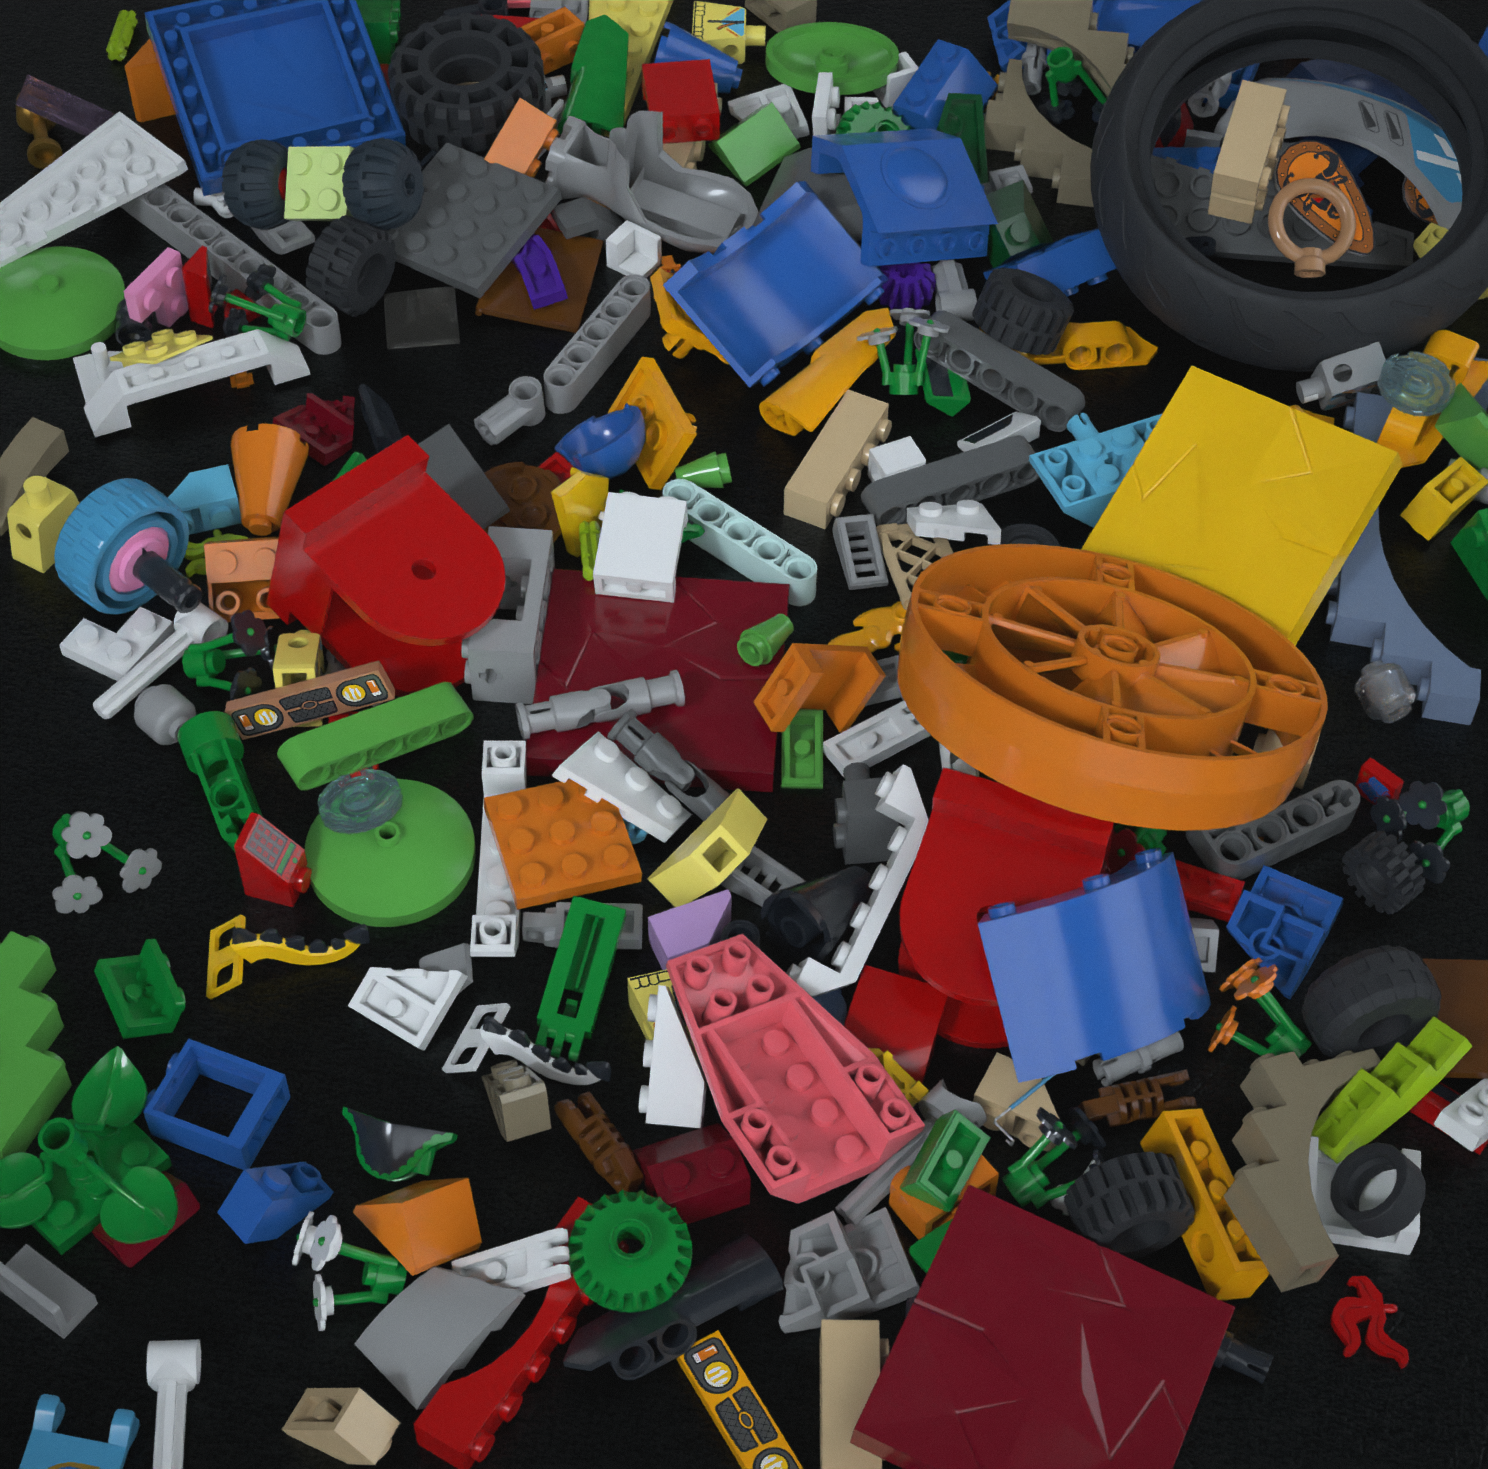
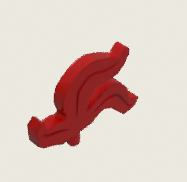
[1330,1276,1409,1369]

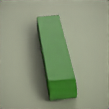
[277,682,473,790]

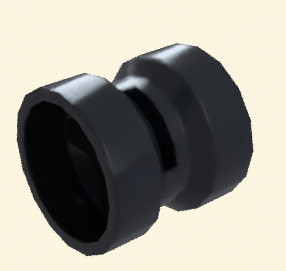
[115,299,153,346]

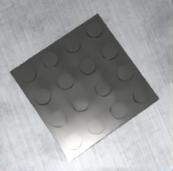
[382,142,562,298]

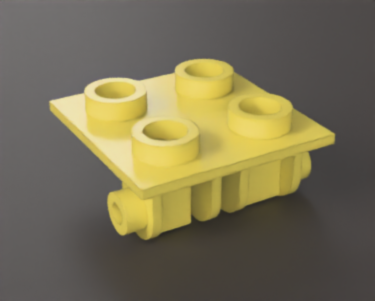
[110,329,213,367]

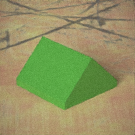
[708,102,801,187]
[1434,383,1488,470]

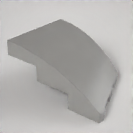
[779,1207,920,1333]
[355,1267,525,1409]

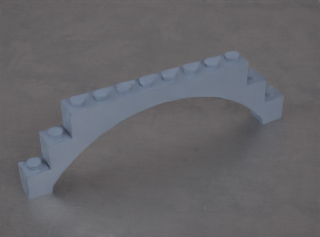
[1325,358,1488,725]

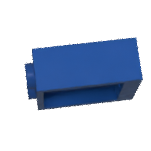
[143,1039,291,1170]

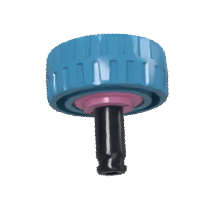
[54,478,202,614]

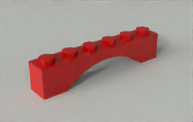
[414,1197,629,1469]

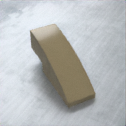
[0,417,69,536]

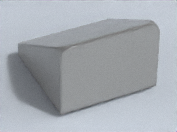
[419,943,473,995]

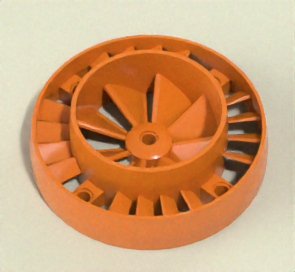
[897,544,1328,831]

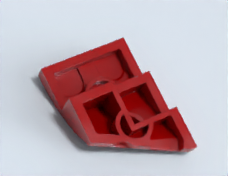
[844,965,949,1084]

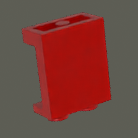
[642,59,720,144]

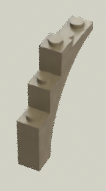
[1007,0,1135,98]
[983,59,1094,207]
[1223,1049,1381,1292]

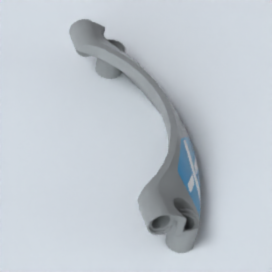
[1214,78,1462,230]

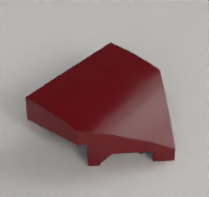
[273,393,355,466]

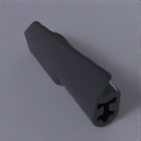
[563,1233,783,1380]

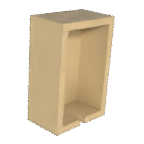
[1208,80,1291,224]

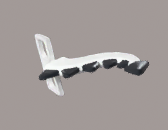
[442,1003,612,1085]

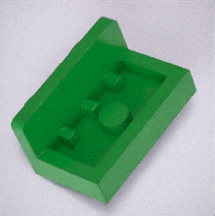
[94,939,186,1039]

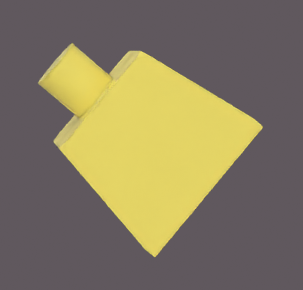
[7,476,79,573]

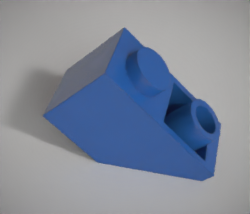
[217,1161,333,1244]

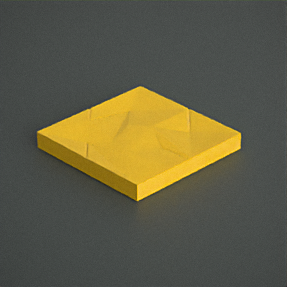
[1081,366,1403,646]

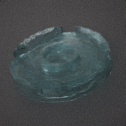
[1377,352,1456,416]
[318,769,403,834]

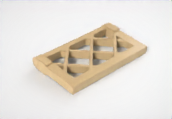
[876,523,953,610]

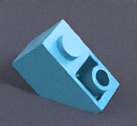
[168,464,242,535]

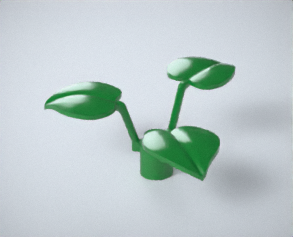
[0,1046,178,1244]

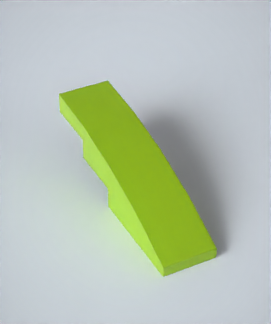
[1311,1016,1472,1164]

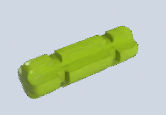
[106,9,137,61]
[579,520,601,581]

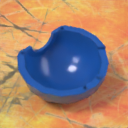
[555,403,646,480]

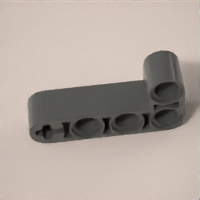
[1186,780,1360,880]

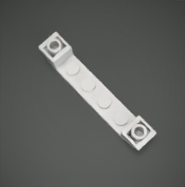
[84,329,310,437]
[470,741,526,957]
[786,764,929,998]

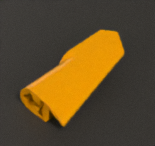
[759,308,896,436]
[979,321,1158,370]
[1377,330,1488,468]

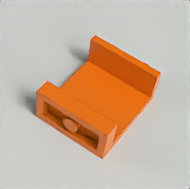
[754,643,886,733]

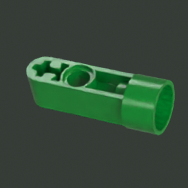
[177,711,263,852]

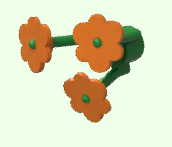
[1208,957,1312,1058]

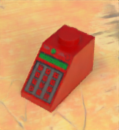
[234,812,312,907]

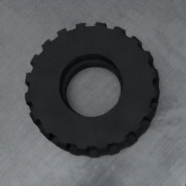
[388,13,546,155]

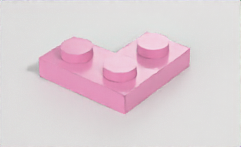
[123,247,189,328]

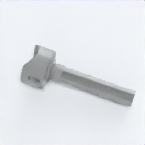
[836,1079,987,1226]

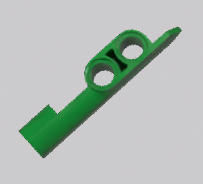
[558,14,629,136]

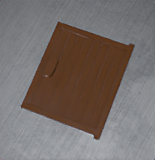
[475,227,604,333]
[1422,958,1488,1079]

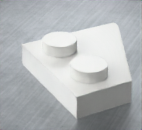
[728,84,810,139]
[907,500,1001,545]
[348,967,468,1051]

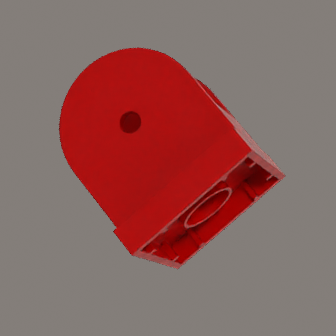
[266,435,506,697]
[898,767,1115,1049]

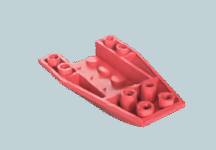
[666,934,925,1204]

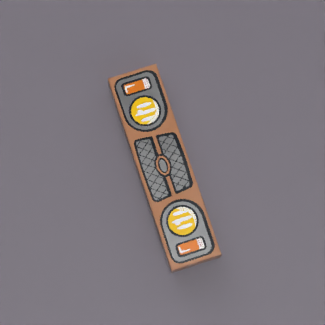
[225,660,395,740]

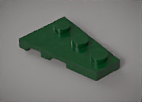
[936,93,988,184]

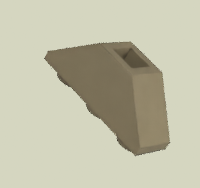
[481,1060,551,1142]

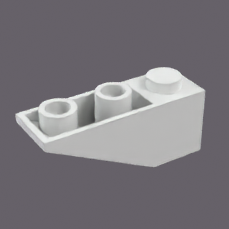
[639,985,707,1128]

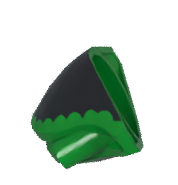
[342,1106,458,1182]

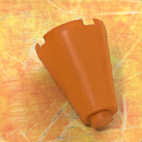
[231,423,309,536]

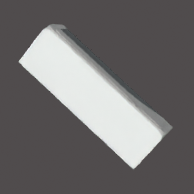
[957,411,1041,452]

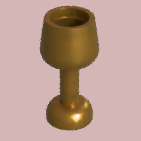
[16,87,63,169]

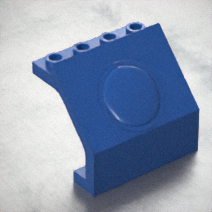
[811,129,998,267]

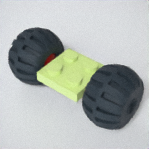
[222,138,424,230]

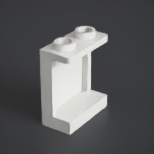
[593,492,688,603]
[1308,1136,1421,1255]

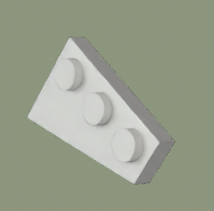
[552,731,691,843]

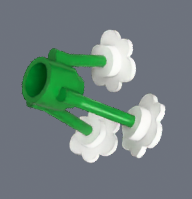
[292,1211,407,1331]

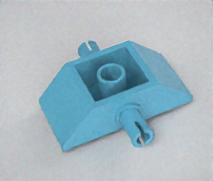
[1029,413,1163,528]

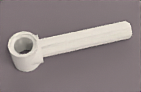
[93,602,228,719]
[147,1339,201,1469]

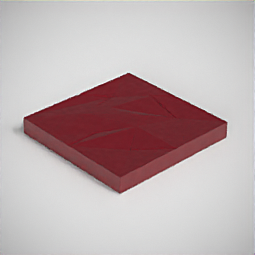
[526,569,789,792]
[850,1185,1235,1469]

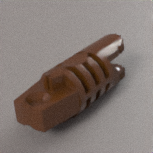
[1078,1069,1197,1128]
[554,1092,644,1193]

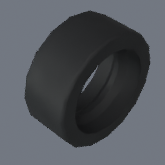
[1330,1142,1426,1238]

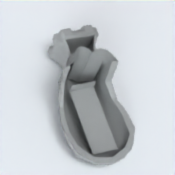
[545,111,758,254]

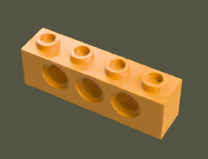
[1140,1108,1270,1301]

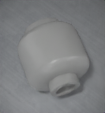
[134,684,196,745]

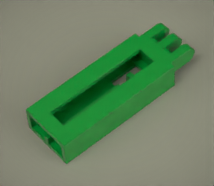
[535,896,626,1063]

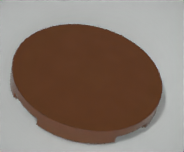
[483,462,561,543]

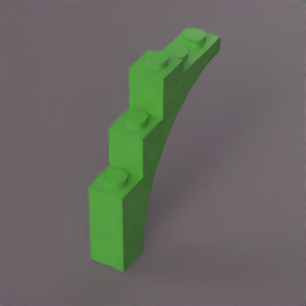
[0,931,72,1160]

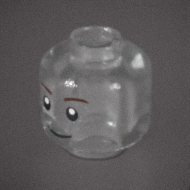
[1354,661,1416,723]

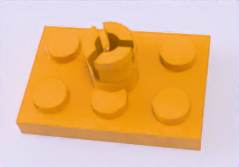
[650,268,729,364]
[608,356,697,490]

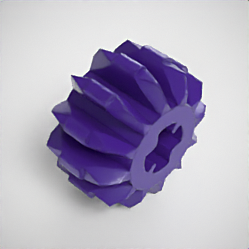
[879,262,936,310]

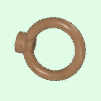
[1268,178,1356,278]

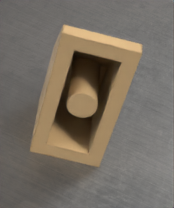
[282,1388,400,1465]

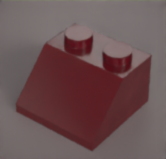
[632,1123,751,1224]

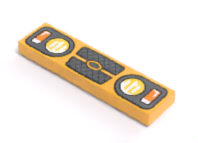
[676,1330,803,1469]

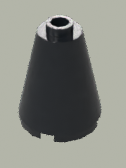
[761,866,874,966]

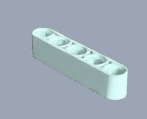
[663,479,817,606]

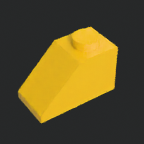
[1400,457,1488,541]

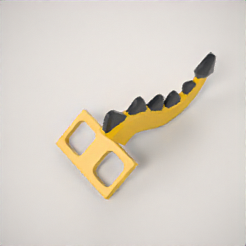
[206,915,370,999]

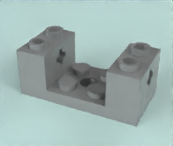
[462,526,555,704]

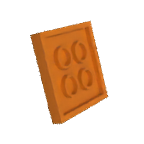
[484,779,642,910]

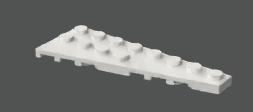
[0,111,188,268]

